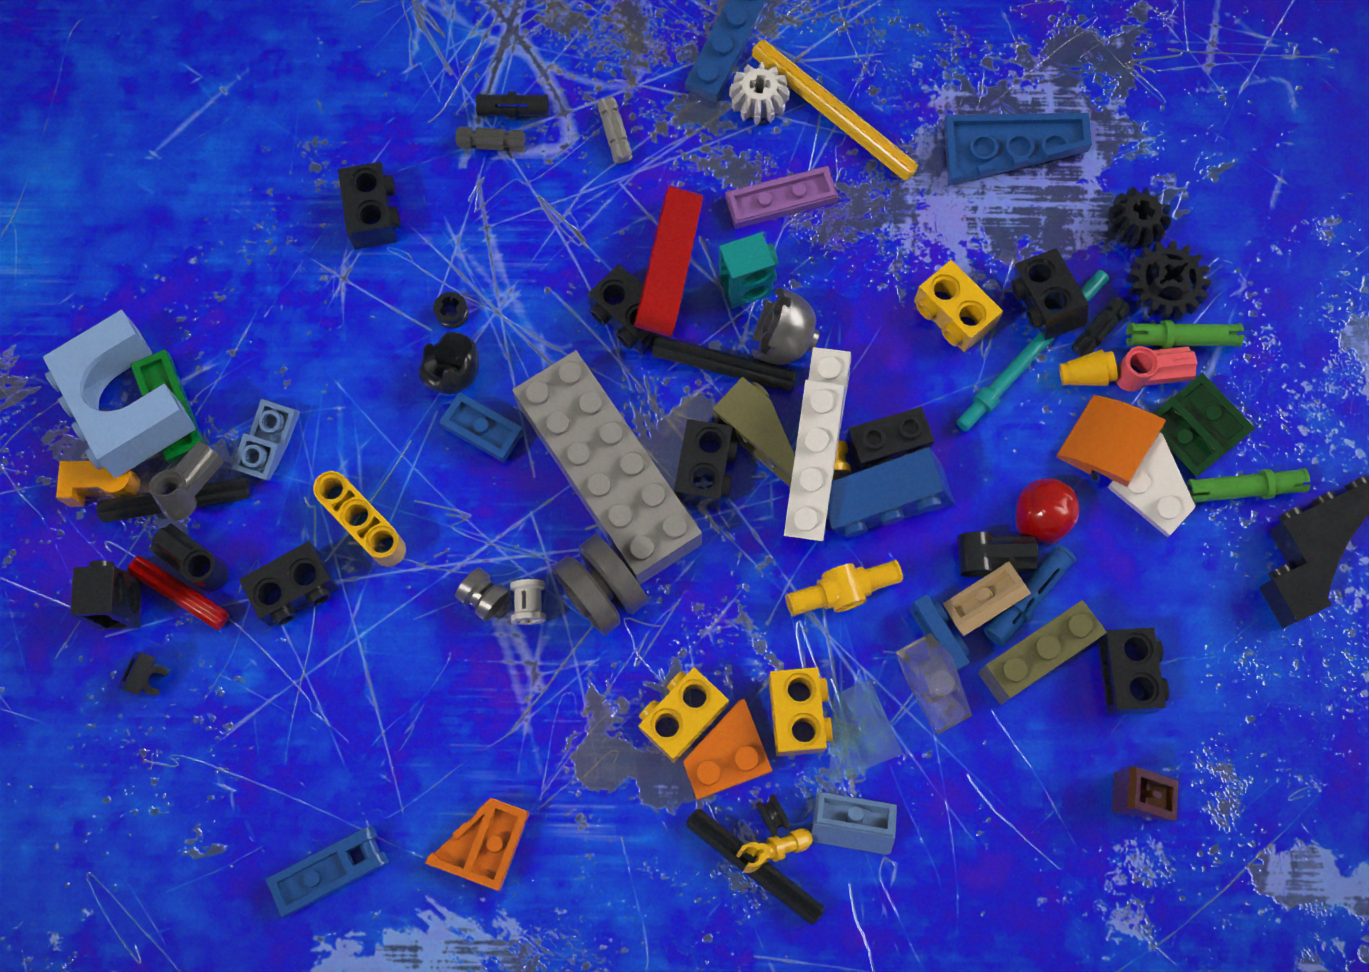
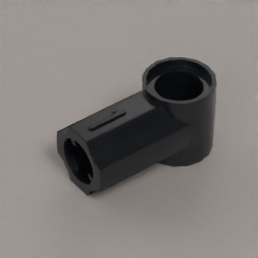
[149,523,229,591]
[957,531,1038,578]

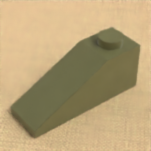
[712,377,795,487]

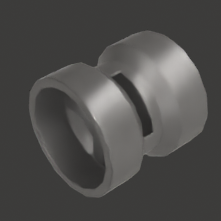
[455,567,510,622]

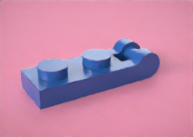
[265,825,390,917]

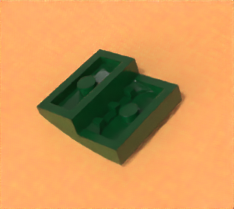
[1152,373,1255,477]

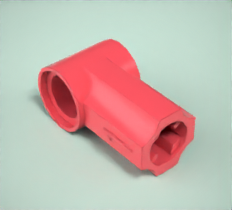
[1115,346,1198,392]

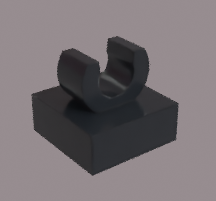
[117,651,169,696]

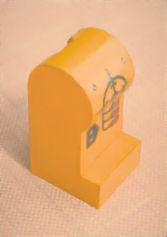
[56,461,140,507]

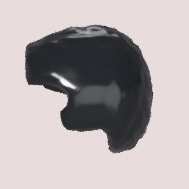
[419,332,479,394]

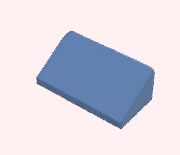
[811,791,897,855]

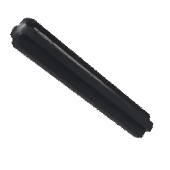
[652,335,796,391]
[97,477,251,522]
[686,809,825,925]

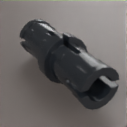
[476,91,549,120]

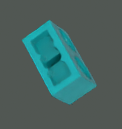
[718,232,779,309]

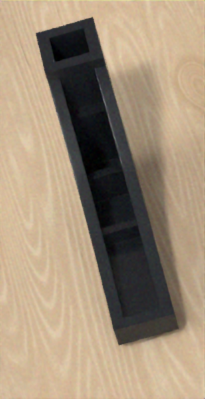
[1259,475,1369,629]

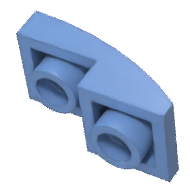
[232,399,300,481]

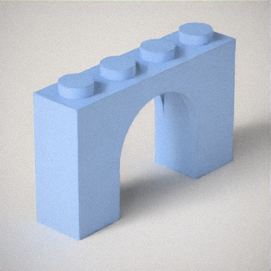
[43,310,196,479]

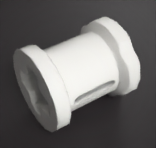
[510,579,546,625]

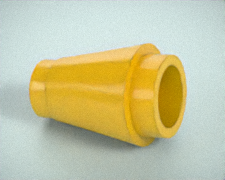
[1059,349,1118,386]

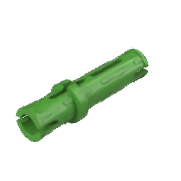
[1126,320,1244,349]
[1186,468,1310,504]

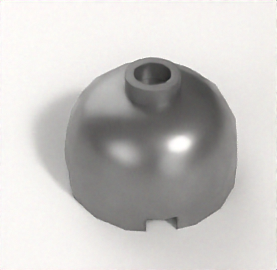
[752,287,819,365]

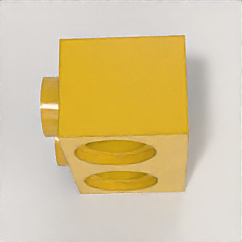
[914,260,1003,353]
[638,667,729,763]
[768,667,833,757]

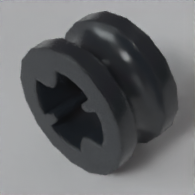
[433,292,469,329]
[755,794,791,836]

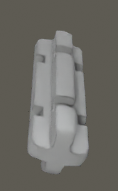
[598,97,632,164]

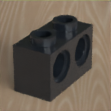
[338,162,401,250]
[1011,248,1089,341]
[588,264,663,355]
[845,406,934,473]
[674,419,739,509]
[239,541,339,627]
[70,560,142,630]
[1097,627,1169,716]

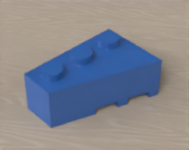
[827,447,955,538]

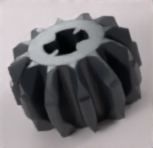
[1107,186,1172,250]

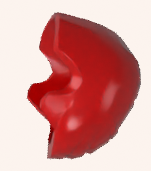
[1015,478,1080,546]

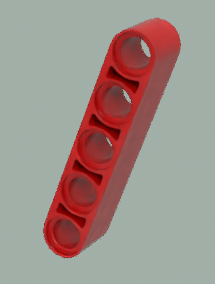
[634,185,703,337]

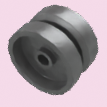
[551,534,648,636]

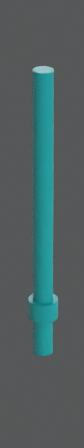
[956,270,1109,431]

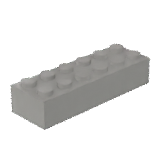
[512,350,702,585]

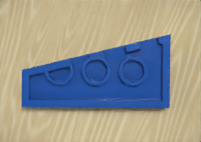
[944,113,1092,186]

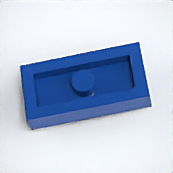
[439,392,524,463]
[909,594,970,677]

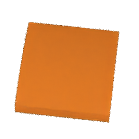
[1056,395,1166,487]

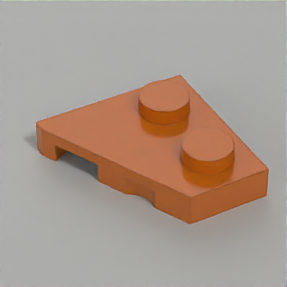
[683,698,772,801]
[425,798,530,891]

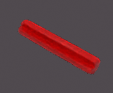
[127,556,230,630]

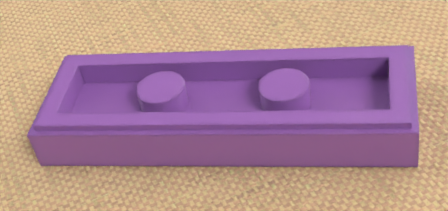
[725,166,839,229]

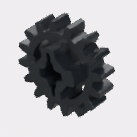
[1126,241,1212,321]

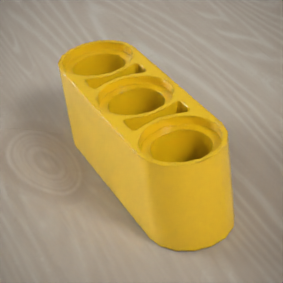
[313,471,406,567]

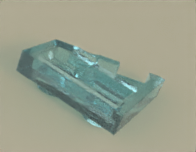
[828,680,903,784]

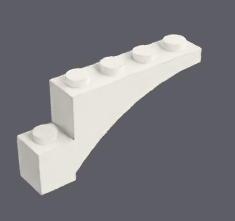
[784,347,852,541]

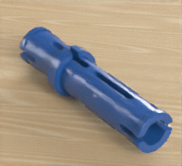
[984,545,1076,647]

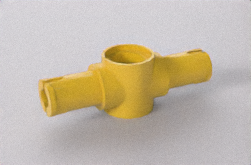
[785,560,903,617]

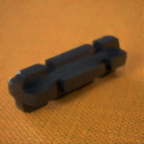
[1071,297,1130,357]

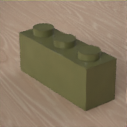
[978,600,1107,705]

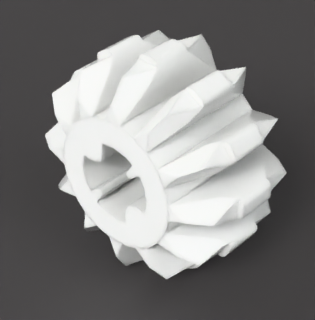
[729,62,790,125]

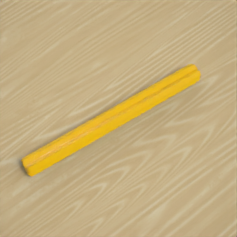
[752,40,918,181]

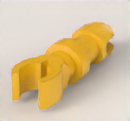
[736,828,813,873]

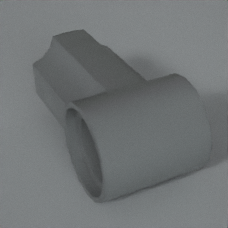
[148,441,224,521]

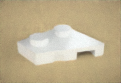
[1107,432,1196,537]

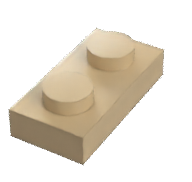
[943,562,1031,636]

